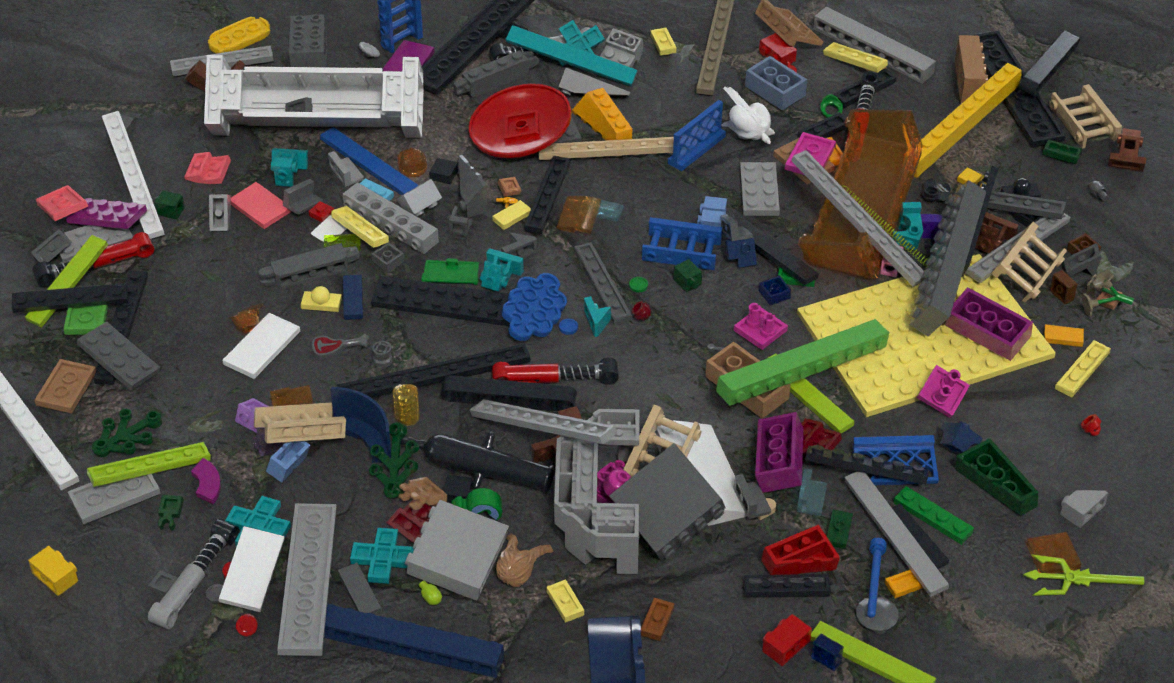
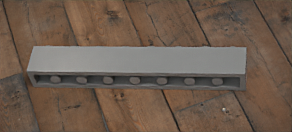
[813,7,936,84]

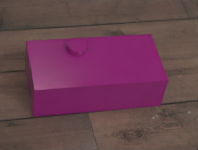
[945,287,1033,361]
[755,412,803,493]

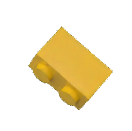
[28,546,78,596]

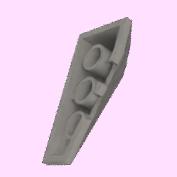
[559,68,630,96]

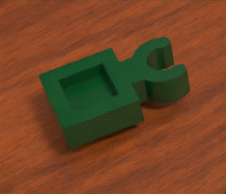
[158,495,184,530]

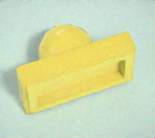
[301,286,342,312]

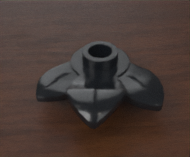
[922,178,953,202]

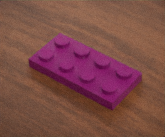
[66,198,147,229]

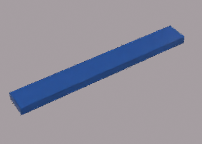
[320,127,419,196]

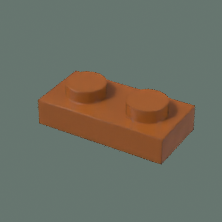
[641,598,674,641]

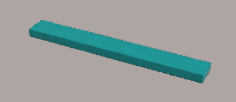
[506,25,638,87]

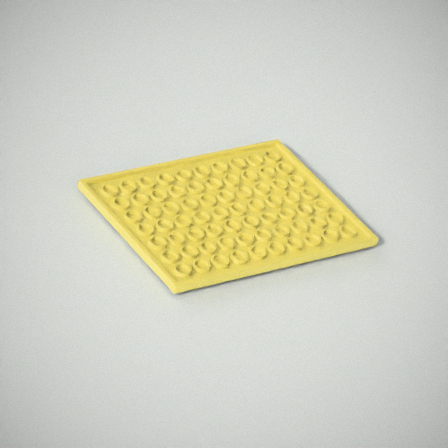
[797,254,1056,417]

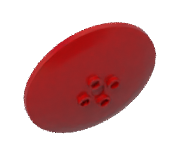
[469,84,572,158]

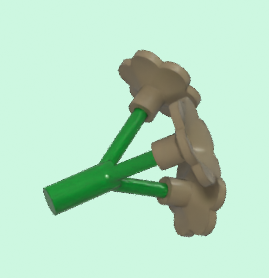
[1082,269,1134,317]

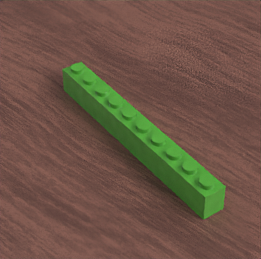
[716,319,890,406]

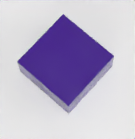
[921,214,943,239]

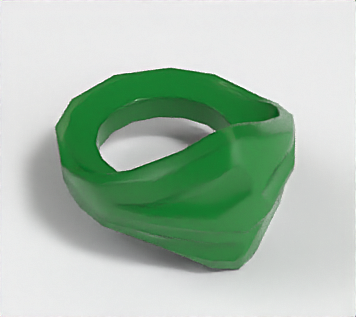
[820,94,843,118]

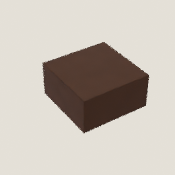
[1067,233,1101,255]
[1050,270,1078,304]

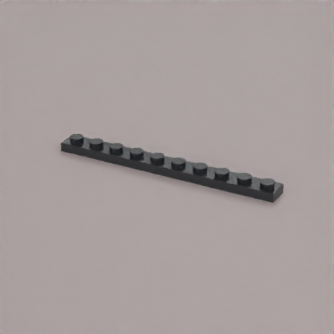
[337,343,531,397]

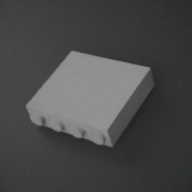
[405,500,509,601]

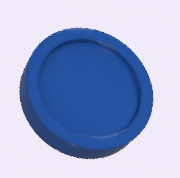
[559,319,578,335]

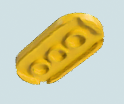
[208,17,270,53]

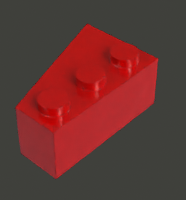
[761,524,840,575]

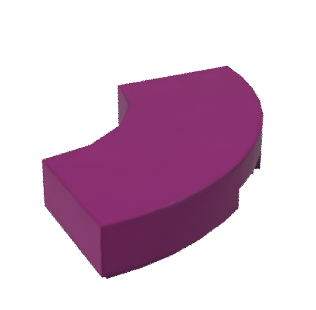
[191,458,221,504]

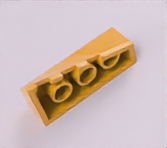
[572,88,632,141]

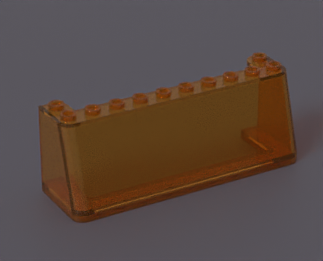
[799,109,923,279]

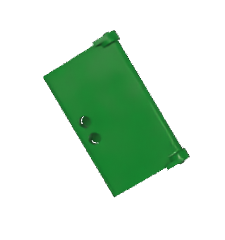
[421,258,479,285]

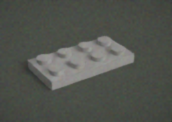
[740,162,780,216]
[59,225,133,263]
[68,474,161,524]

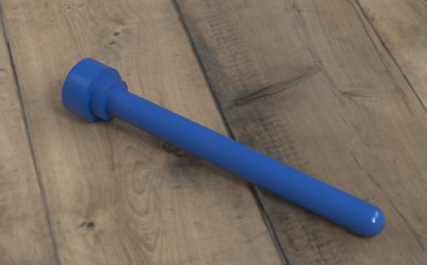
[867,538,887,618]

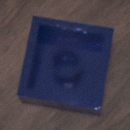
[759,275,791,306]
[811,633,844,671]

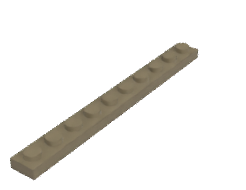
[696,0,735,95]

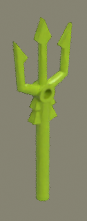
[1023,554,1144,596]

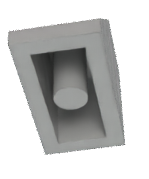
[209,194,231,231]
[1060,490,1108,528]

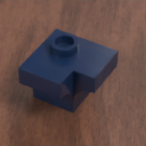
[726,237,757,267]
[940,421,982,454]

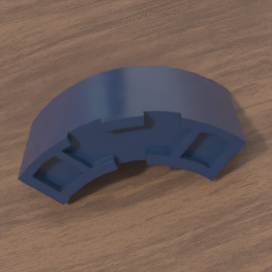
[331,387,391,463]
[588,616,645,683]

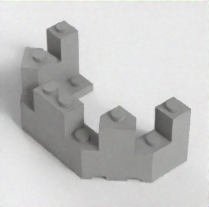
[554,409,639,574]

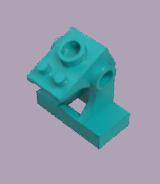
[271,148,308,187]
[892,202,923,250]
[480,248,524,291]

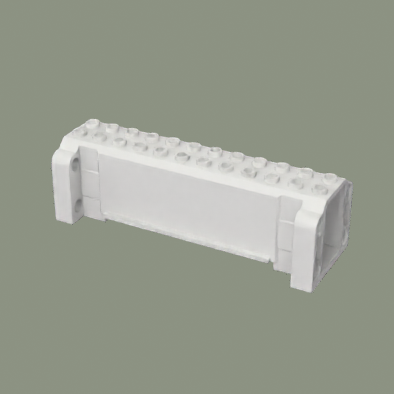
[204,55,424,138]

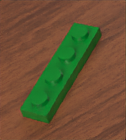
[894,486,974,545]

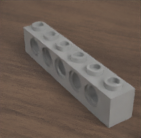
[343,182,439,254]

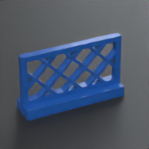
[668,100,726,171]
[852,435,939,485]

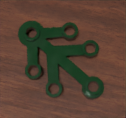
[91,408,162,457]
[369,422,419,499]

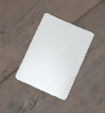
[311,215,347,244]

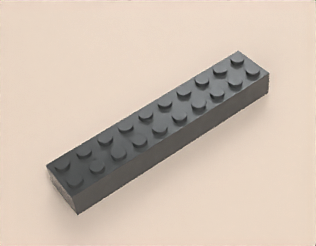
[909,180,986,336]

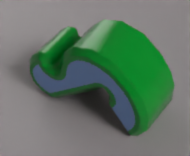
[452,488,502,521]

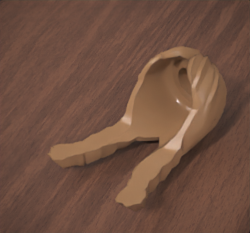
[496,533,553,587]

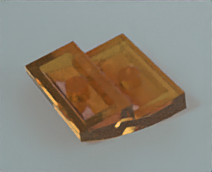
[557,196,601,233]

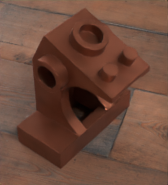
[1107,128,1146,172]
[975,212,1018,253]

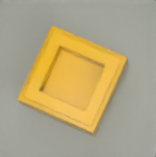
[957,167,982,185]

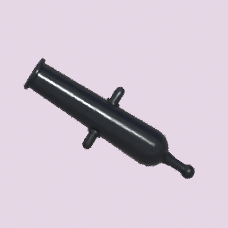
[400,432,555,494]

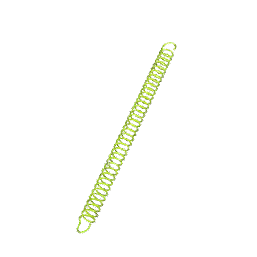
[842,186,928,268]

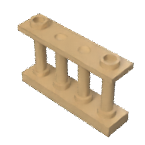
[1049,84,1122,149]
[991,221,1067,302]
[254,403,346,443]
[623,405,702,477]

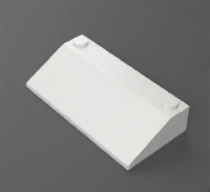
[655,420,747,526]

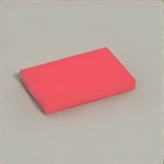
[231,182,292,229]
[36,185,88,221]

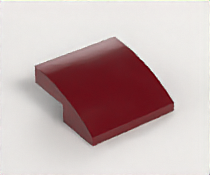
[801,418,842,457]
[386,500,432,544]

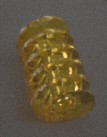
[393,384,420,426]

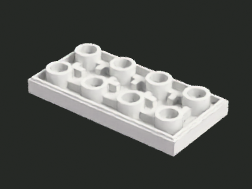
[223,313,300,379]
[219,526,284,612]

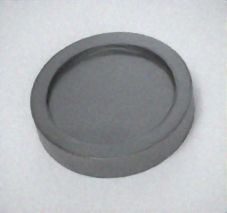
[206,584,223,604]

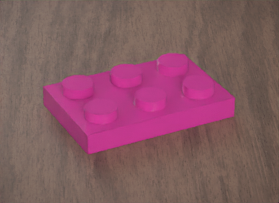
[785,132,836,175]

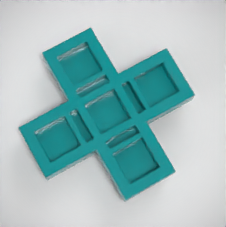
[559,20,605,72]
[225,496,291,546]
[350,528,415,584]

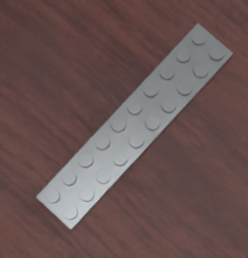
[277,503,337,656]

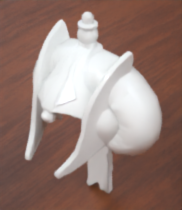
[722,87,775,144]

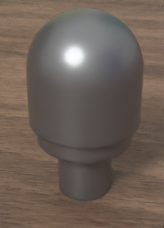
[1089,181,1109,201]

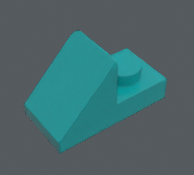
[584,296,611,337]

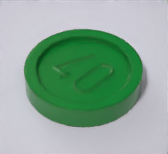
[629,277,648,293]

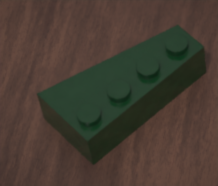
[956,438,1038,516]

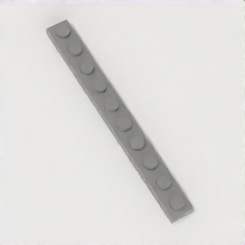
[791,150,924,287]
[470,399,617,444]

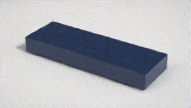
[343,274,363,320]

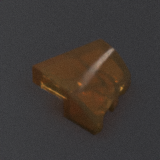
[270,385,314,406]

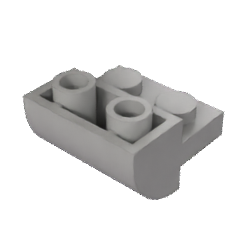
[600,28,643,68]

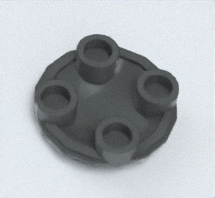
[856,596,899,634]

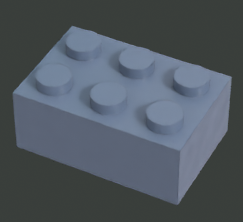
[745,56,807,110]

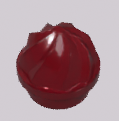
[632,301,651,321]

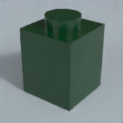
[154,190,185,220]
[673,259,702,292]

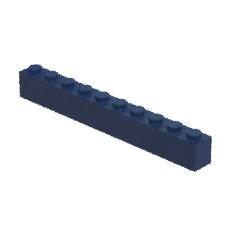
[324,603,504,678]

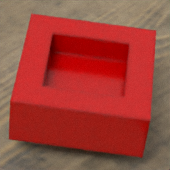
[309,201,334,222]

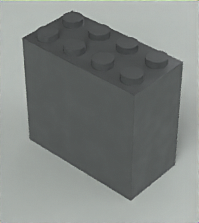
[609,443,726,561]

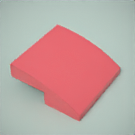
[185,152,231,184]

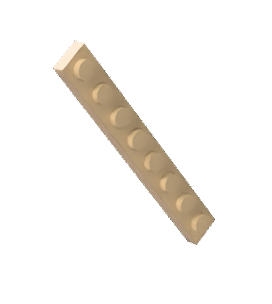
[539,137,674,160]

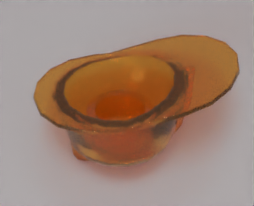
[397,147,427,177]
[228,303,264,333]

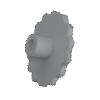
[359,42,380,57]

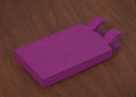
[383,40,435,72]

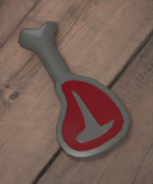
[312,334,369,360]

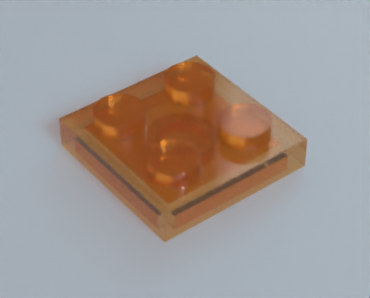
[1026,532,1082,574]

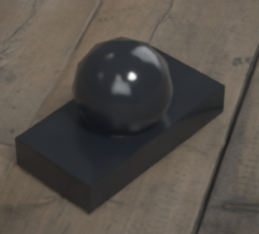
[1001,178,1041,198]

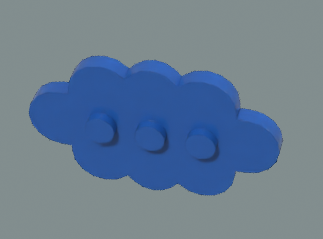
[501,273,567,341]

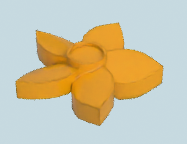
[496,197,518,208]

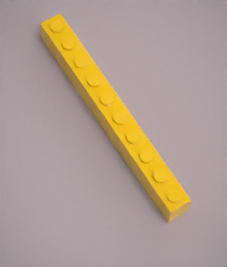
[903,63,1022,178]

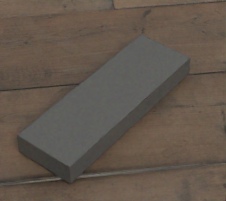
[338,563,382,615]

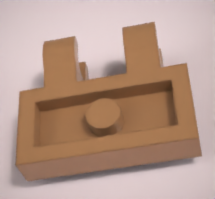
[399,477,447,510]

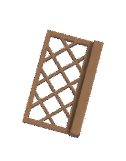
[755,0,823,46]

